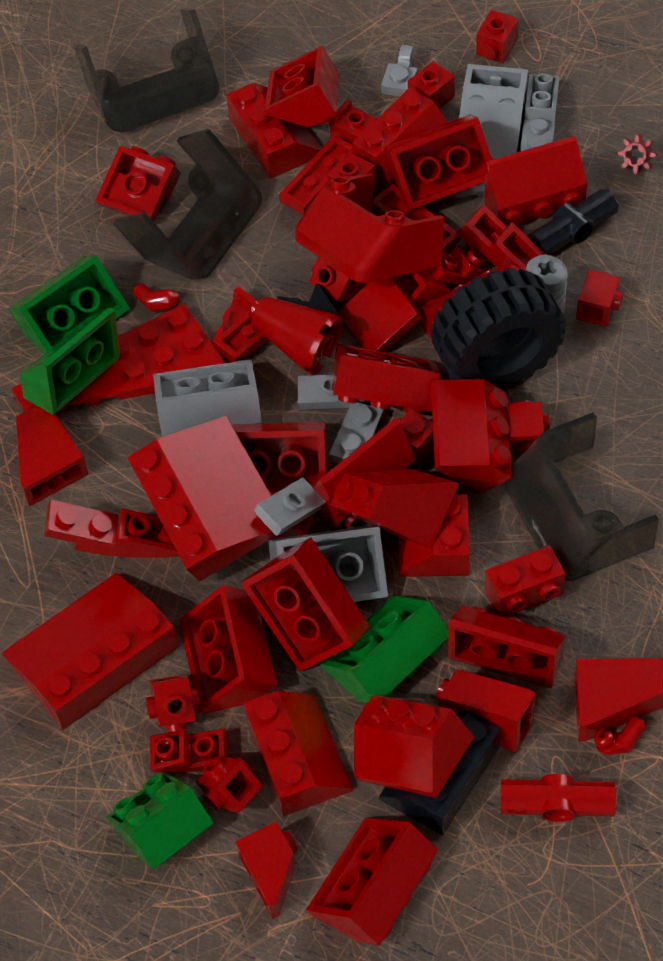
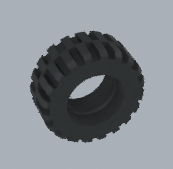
[431,268,566,388]

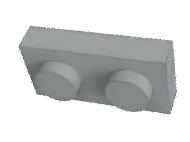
[329,402,384,464]

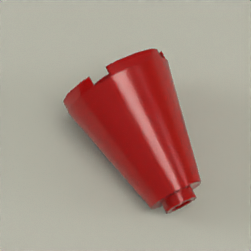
[249,296,344,376]

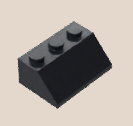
[379,710,500,836]

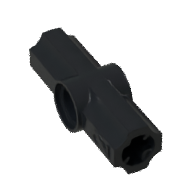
[528,189,619,255]

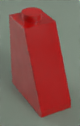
[16,405,89,507]
[574,658,663,741]
[436,669,536,754]

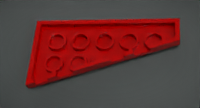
[11,303,225,413]

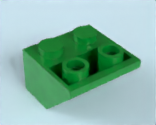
[106,772,214,870]

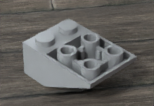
[459,64,528,159]

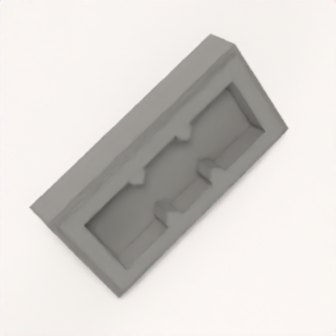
[298,374,365,410]
[254,477,326,536]

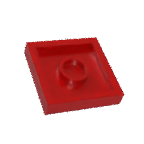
[337,277,423,352]

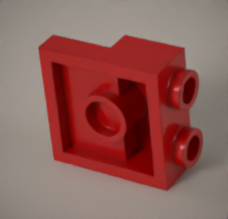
[95,145,181,225]

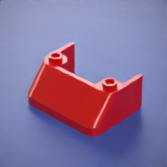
[295,172,445,283]

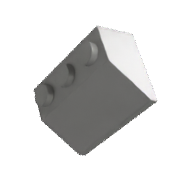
[153,359,262,437]
[268,526,388,602]

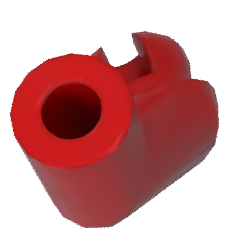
[133,283,180,312]
[594,716,647,755]

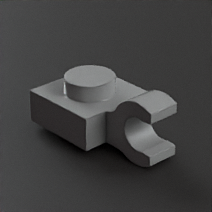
[381,44,418,97]

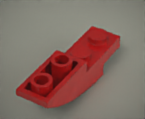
[44,500,179,558]

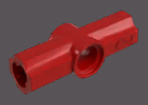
[501,774,616,822]

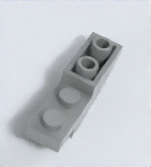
[520,73,559,151]

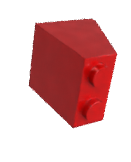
[330,469,459,549]

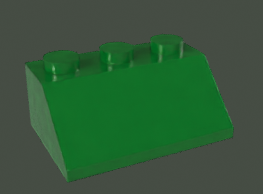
[8,255,130,354]
[20,308,120,415]
[319,595,448,703]

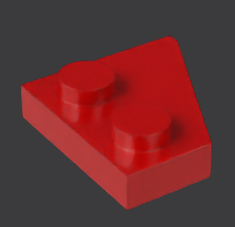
[213,286,268,362]

